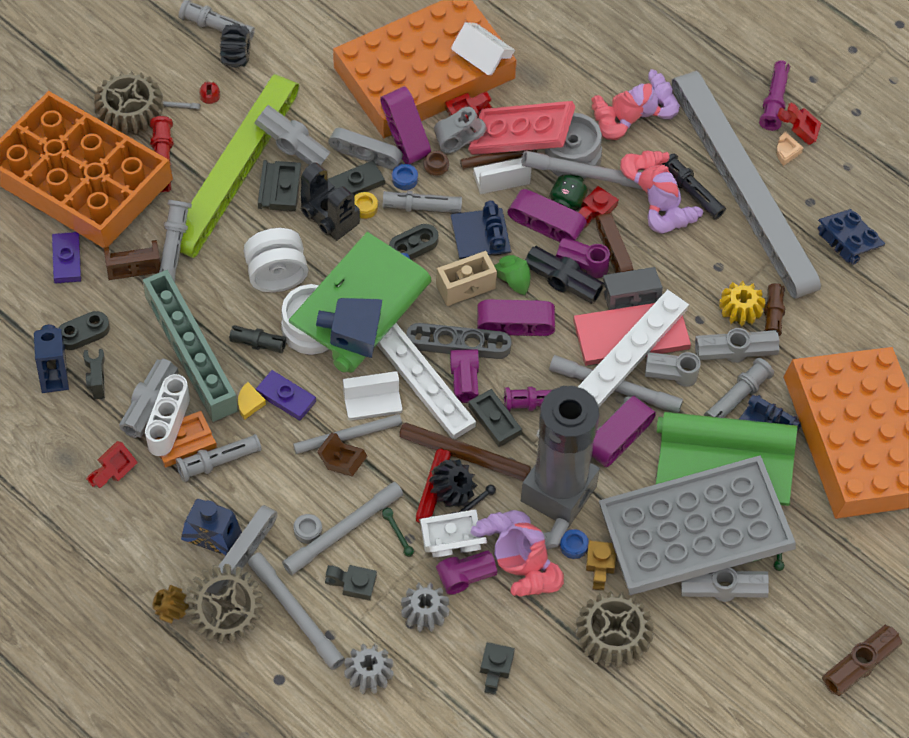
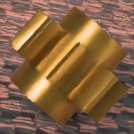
[153,585,189,624]

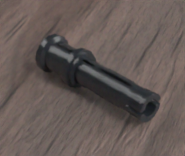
[662,153,726,220]

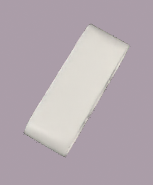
[145,374,190,456]

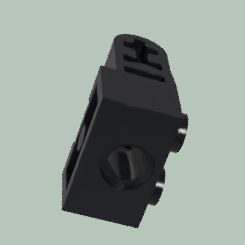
[301,162,360,241]

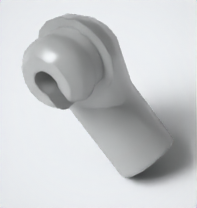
[542,518,569,549]

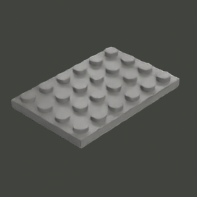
[599,455,796,595]

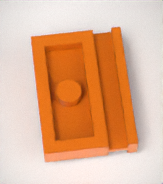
[155,411,217,468]

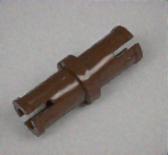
[764,283,786,336]

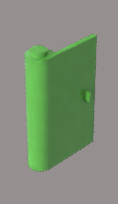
[289,232,432,373]
[656,412,798,506]

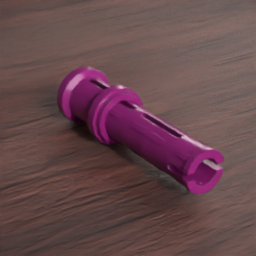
[759,60,790,131]
[504,386,552,412]

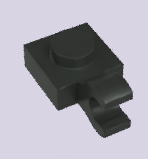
[83,349,105,399]
[325,565,377,601]
[480,642,515,695]

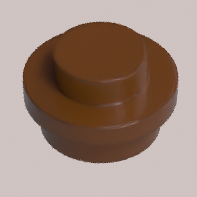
[424,151,450,176]

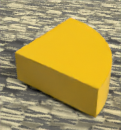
[238,382,266,420]

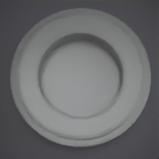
[294,514,322,544]

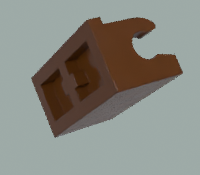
[103,240,161,280]

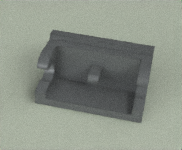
[603,267,663,310]

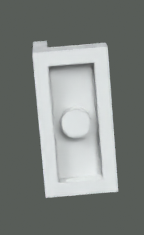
[451,22,515,75]
[473,158,531,194]
[343,371,402,421]

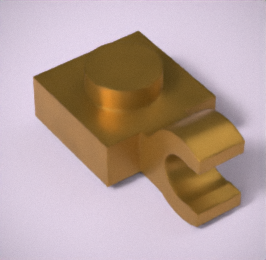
[586,541,616,590]

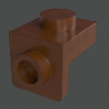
[317,432,367,477]

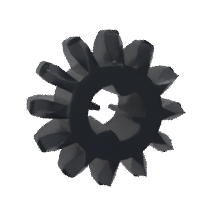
[220,24,251,68]
[428,459,478,507]

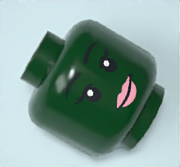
[549,174,588,211]

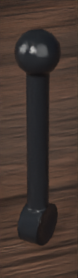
[451,484,496,514]

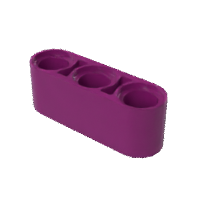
[380,86,431,165]
[507,189,587,242]
[477,299,555,336]
[592,396,656,468]

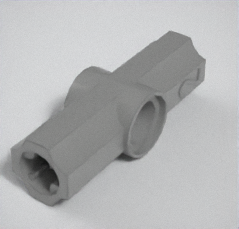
[254,105,330,165]
[695,328,779,363]
[119,359,179,438]
[682,567,769,602]

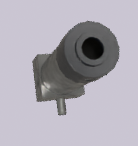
[521,386,600,528]

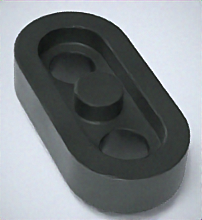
[389,224,438,260]
[59,311,110,350]

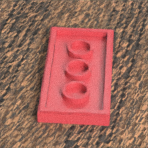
[468,101,576,155]
[573,303,691,366]

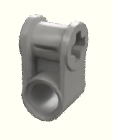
[434,107,486,154]

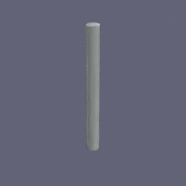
[293,414,402,454]

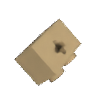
[436,251,497,306]

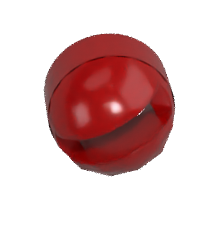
[199,82,220,104]

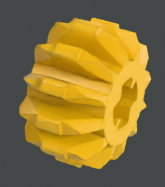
[719,280,765,327]

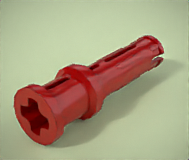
[150,116,174,192]

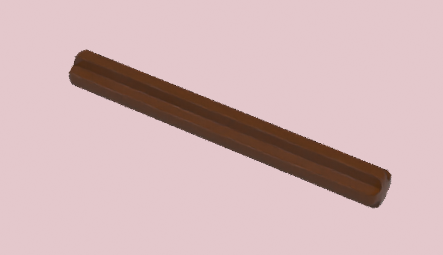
[399,422,531,481]

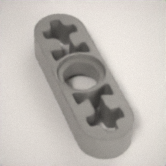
[328,128,403,169]

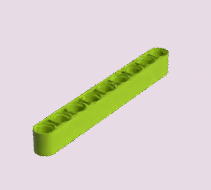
[180,74,299,258]

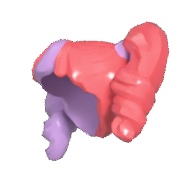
[591,69,680,140]
[620,151,704,234]
[470,510,564,597]

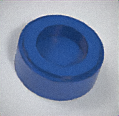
[392,164,418,190]
[560,529,589,559]

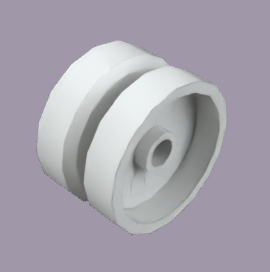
[244,228,308,293]
[281,284,329,355]

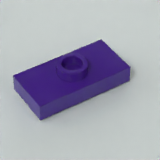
[52,232,81,283]
[255,370,316,421]

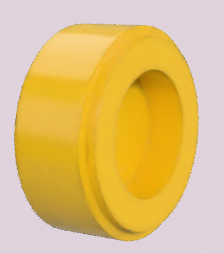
[354,192,378,219]

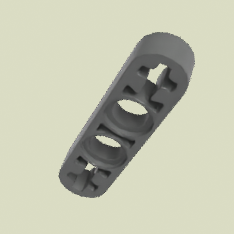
[406,323,512,359]

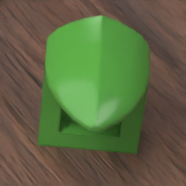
[494,255,531,295]

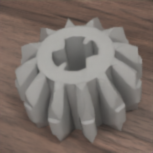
[401,582,449,632]
[344,643,393,694]

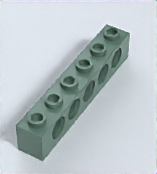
[143,269,238,422]

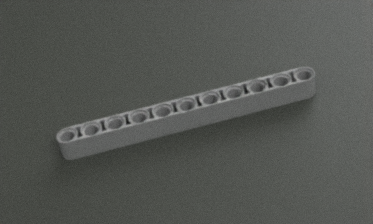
[671,71,821,299]

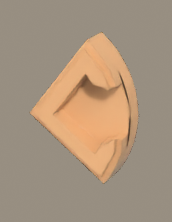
[776,131,803,166]

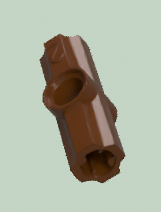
[822,624,903,697]

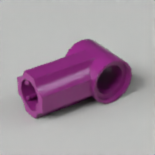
[556,237,610,278]
[450,349,479,403]
[436,550,497,595]

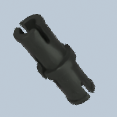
[229,325,286,354]

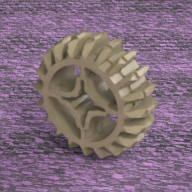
[94,70,164,135]
[184,564,263,643]
[575,591,654,669]

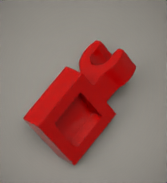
[445,92,492,120]
[777,103,821,145]
[578,186,619,228]
[86,441,138,488]

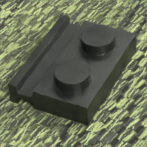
[258,160,301,212]

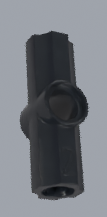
[525,246,604,304]

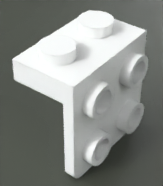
[420,510,487,557]

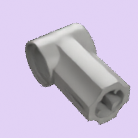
[645,352,701,387]

